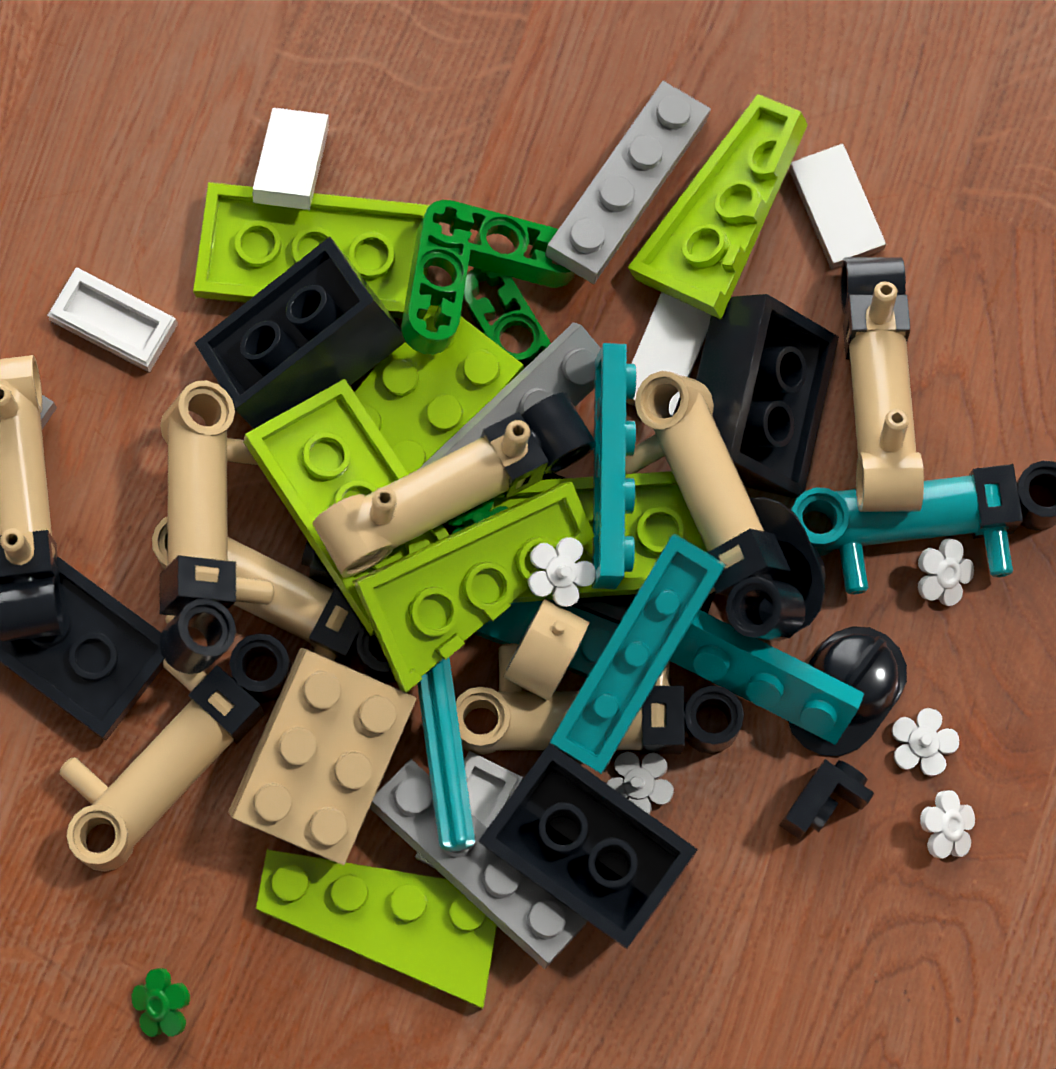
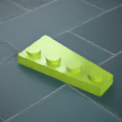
[627,94,808,319]
[352,481,595,692]
[256,849,497,1009]

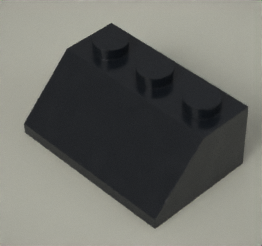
[195,237,406,429]
[696,294,839,498]
[478,743,698,950]

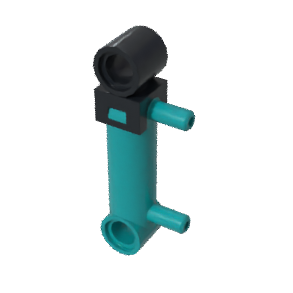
[791,461,1056,595]

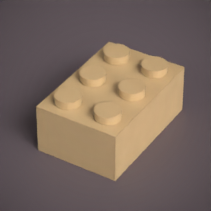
[228,648,417,865]

